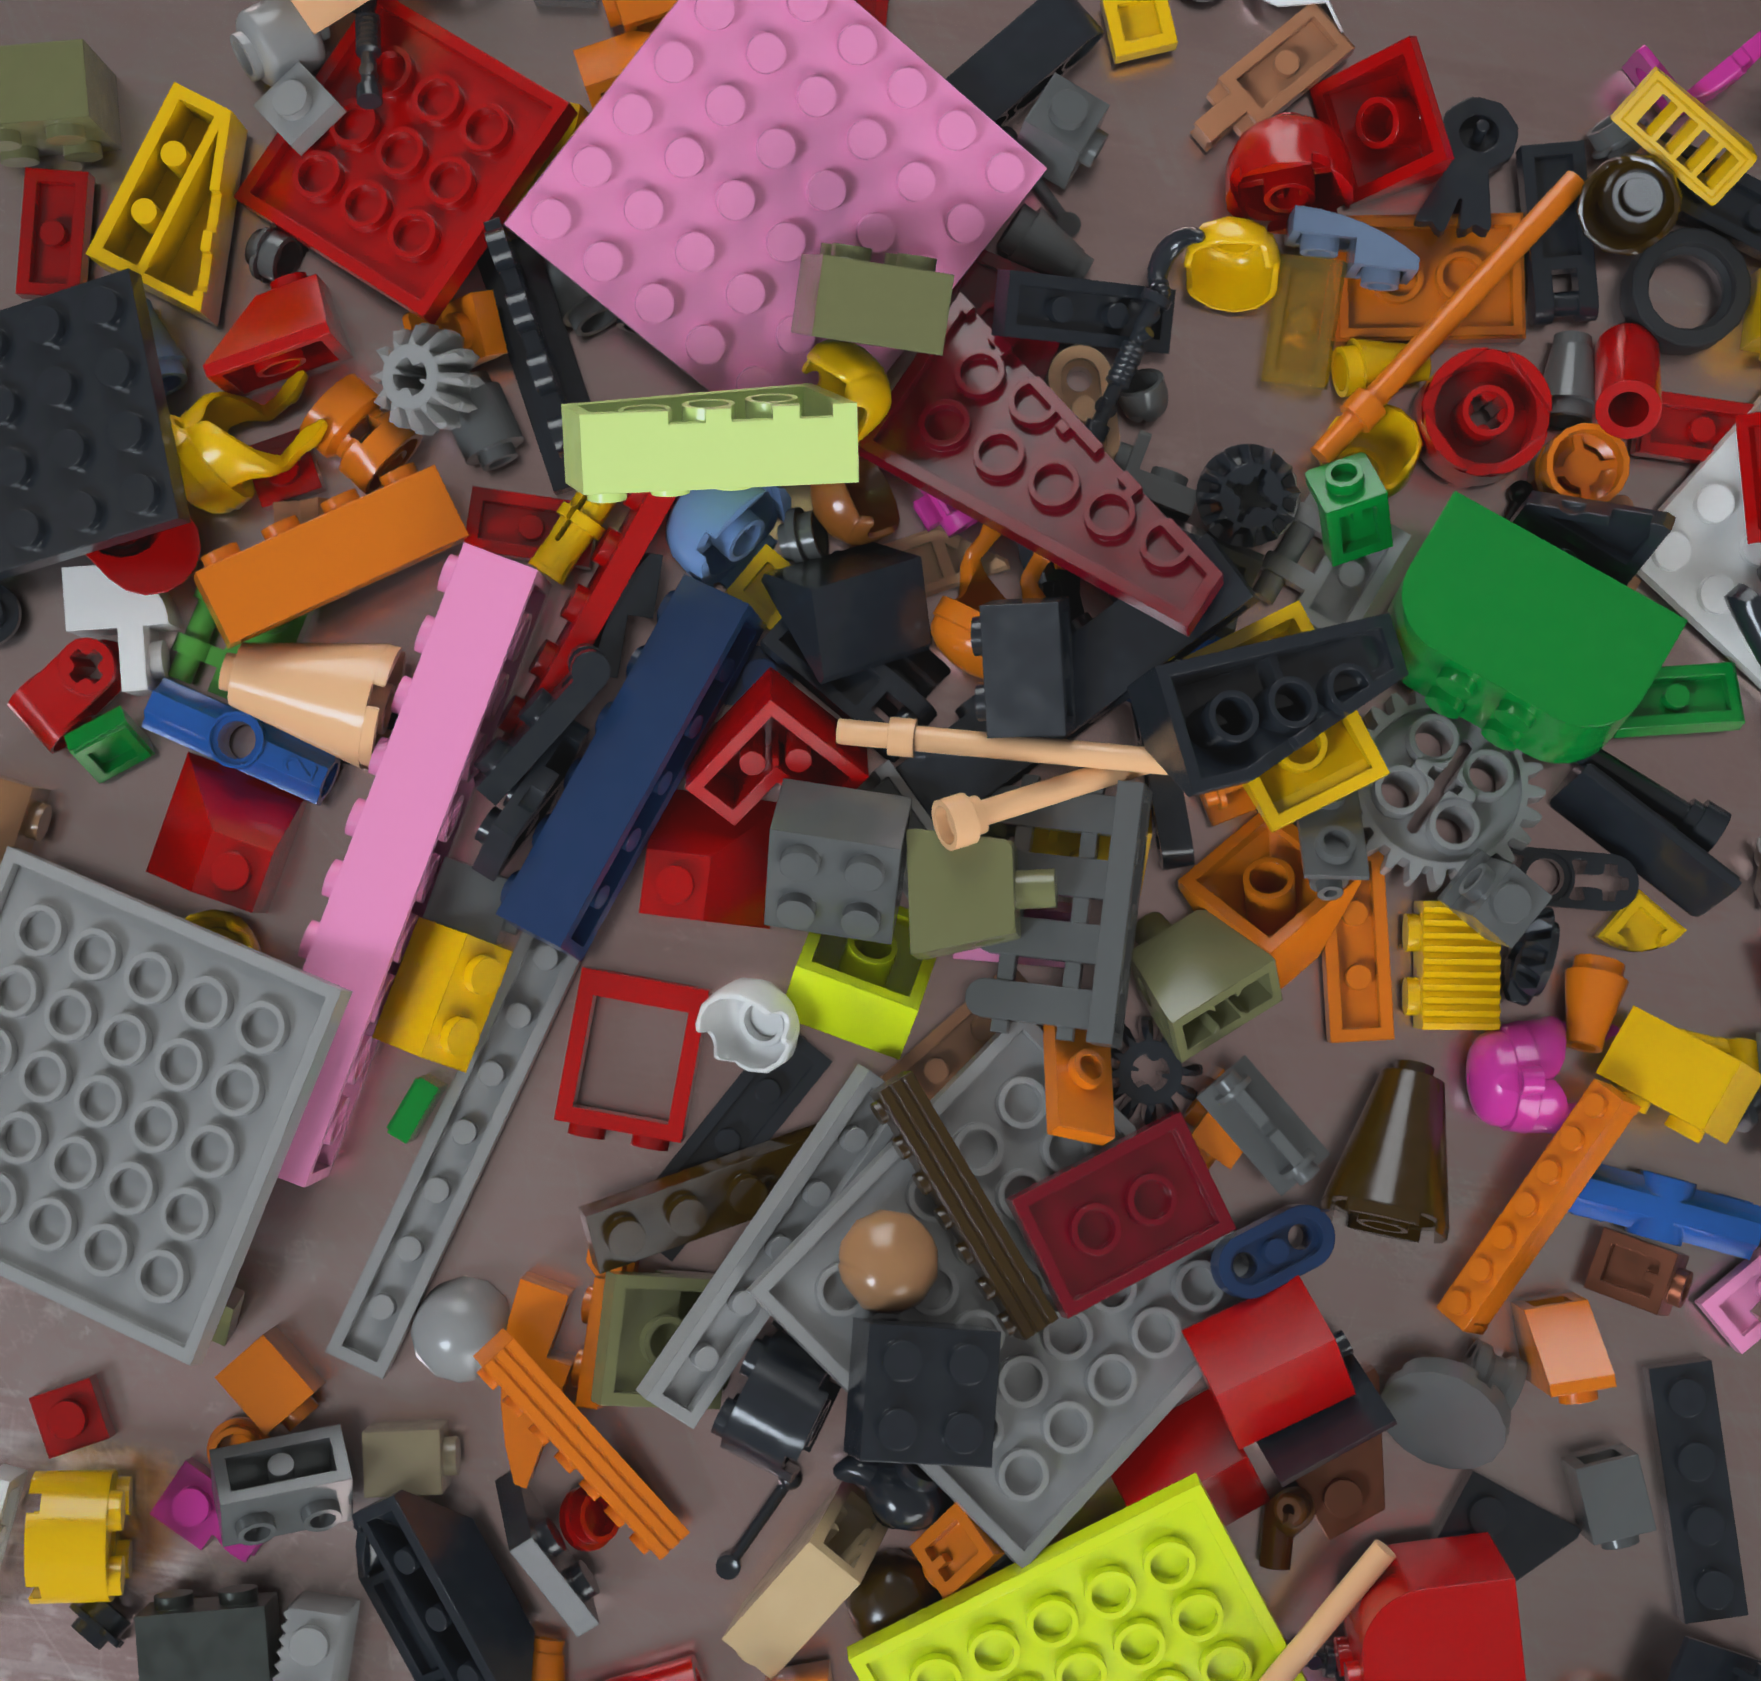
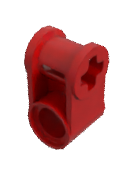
[7,637,122,754]

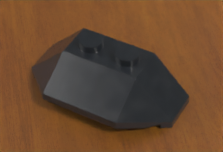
[352,1490,535,1681]

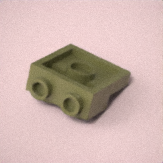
[591,1270,730,1410]

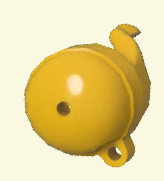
[170,370,328,514]

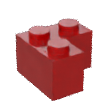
[685,666,869,826]

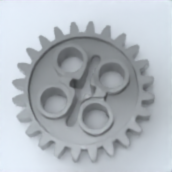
[1358,690,1546,892]

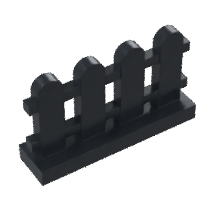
[477,217,592,495]

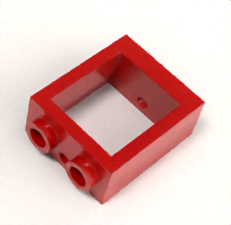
[554,966,713,1151]

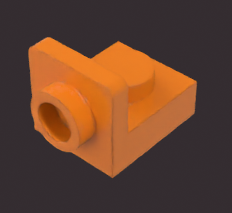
[402,290,508,368]
[909,1503,1005,1598]

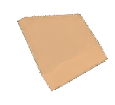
[883,526,1010,598]

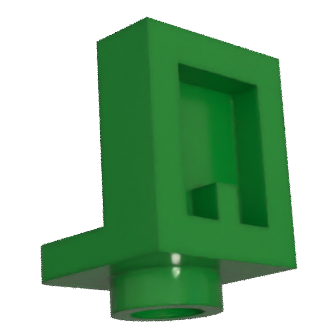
[1305,452,1393,567]

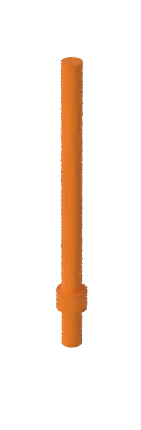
[1310,171,1584,464]

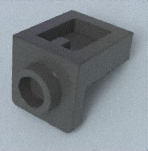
[1114,430,1196,522]

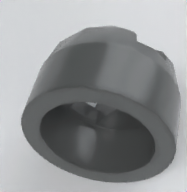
[1118,368,1169,423]

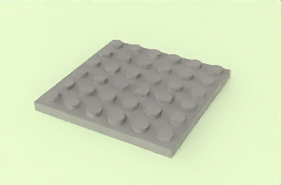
[0,846,353,1366]
[746,1021,1249,1568]

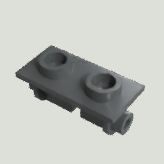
[1297,790,1370,901]
[1196,1055,1330,1196]

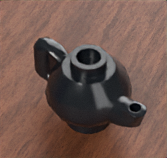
[833,1454,955,1531]

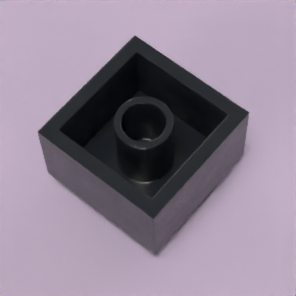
[843,1317,1001,1468]

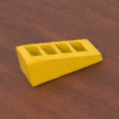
[1610,66,1758,206]

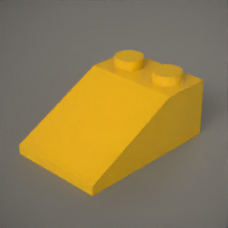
[1182,600,1390,833]

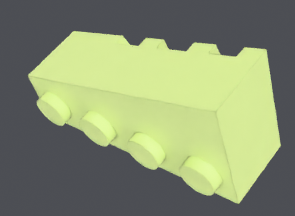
[561,383,859,503]

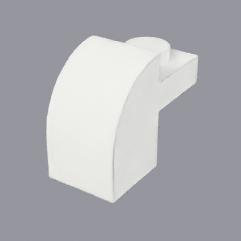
[61,565,184,696]

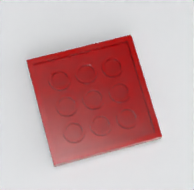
[234,0,578,324]

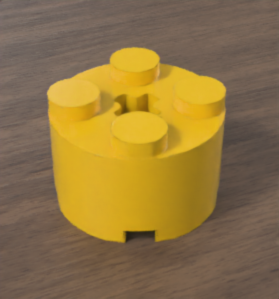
[24,1469,133,1604]

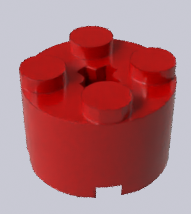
[1409,347,1552,487]

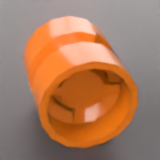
[299,373,422,495]
[1527,423,1630,502]

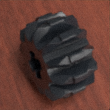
[1111,1016,1203,1125]

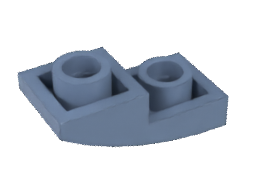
[1284,205,1420,291]

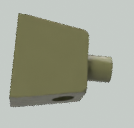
[906,829,1058,960]
[1131,910,1283,1063]

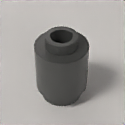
[451,370,525,471]

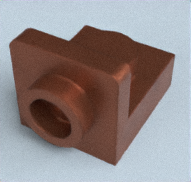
[1583,1227,1693,1316]

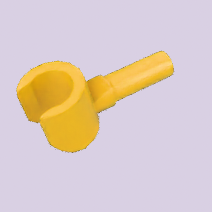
[1676,1027,1759,1072]

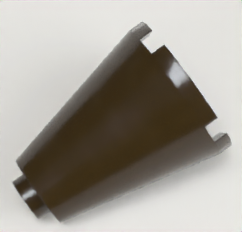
[1319,1059,1450,1244]

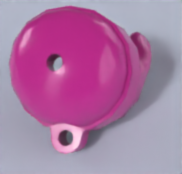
[1466,1016,1619,1134]

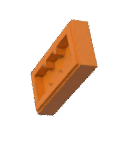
[1043,1025,1115,1146]

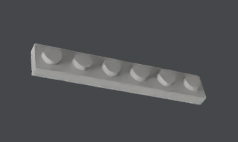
[636,1064,894,1429]

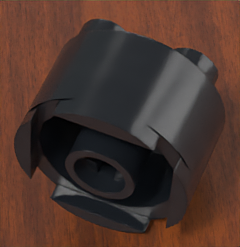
[711,1330,841,1483]

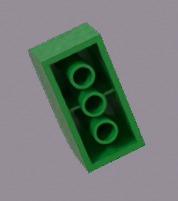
[1387,491,1688,764]

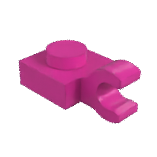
[149,1457,263,1562]

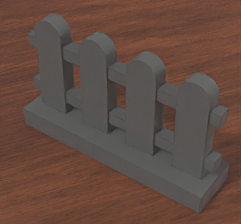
[965,774,1153,1049]

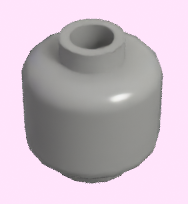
[230,0,330,87]

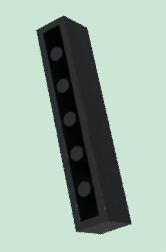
[895,533,1261,819]

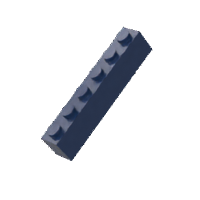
[496,574,766,962]

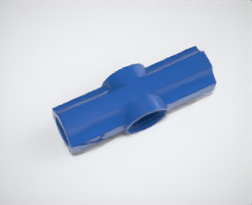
[141,677,341,806]
[1568,1163,1761,1260]

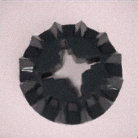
[1196,444,1301,548]
[1502,906,1560,1006]

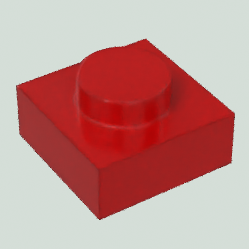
[250,428,327,511]
[29,1374,116,1459]

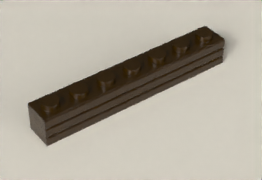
[869,1071,1059,1341]

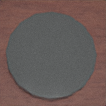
[1381,1357,1511,1469]

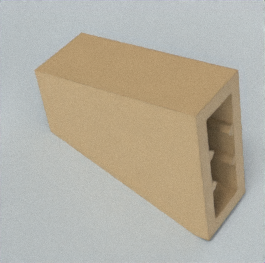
[722,1481,888,1680]

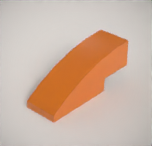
[501,1271,576,1488]

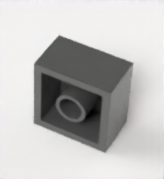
[764,778,912,945]

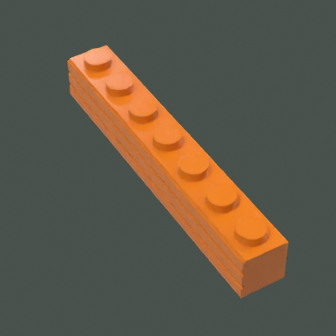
[1436,1078,1641,1335]
[473,1328,690,1560]

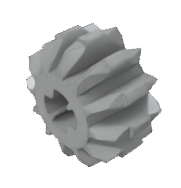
[369,323,485,436]

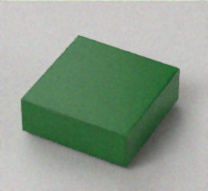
[64,705,155,784]
[386,1073,448,1144]

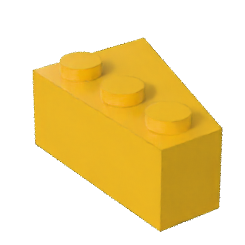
[86,82,248,327]

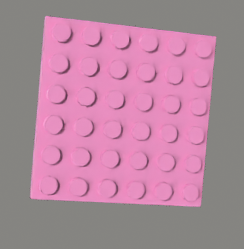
[503,0,1047,392]

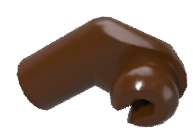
[1259,1486,1316,1571]

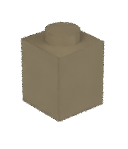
[362,1419,461,1498]

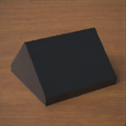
[761,542,932,684]

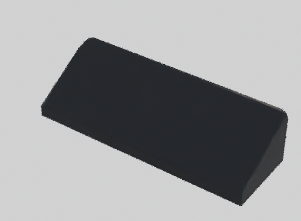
[1549,764,1742,917]

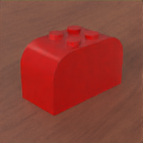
[1333,1532,1526,1681]

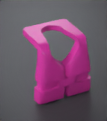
[1622,30,1761,119]

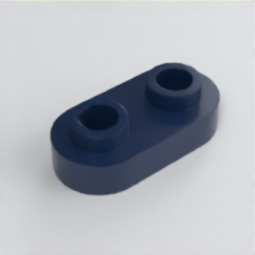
[1210,1204,1335,1299]

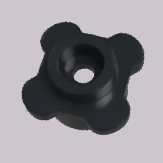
[69,1602,132,1650]

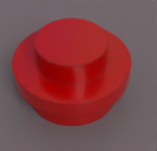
[559,1486,619,1551]

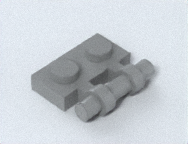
[1253,492,1411,629]

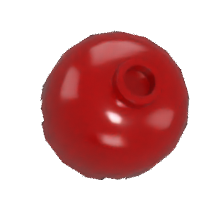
[1225,112,1353,234]

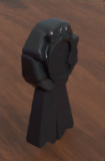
[1414,97,1519,238]

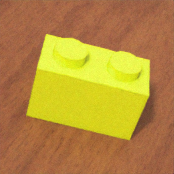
[786,906,937,1060]

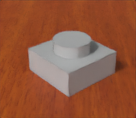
[253,61,347,156]

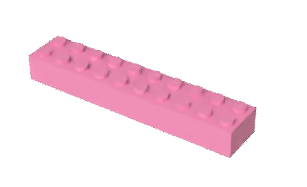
[278,542,552,1188]

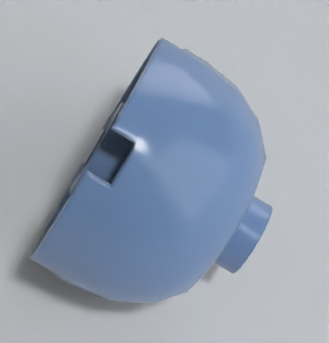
[666,486,791,589]

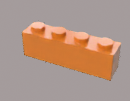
[194,462,469,649]

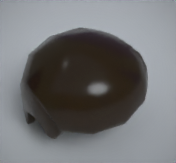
[1576,152,1683,256]
[844,1548,943,1638]

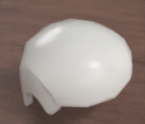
[695,977,800,1073]

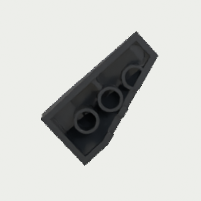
[1127,613,1409,797]

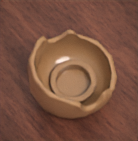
[838,1209,938,1315]

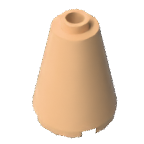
[219,642,406,769]

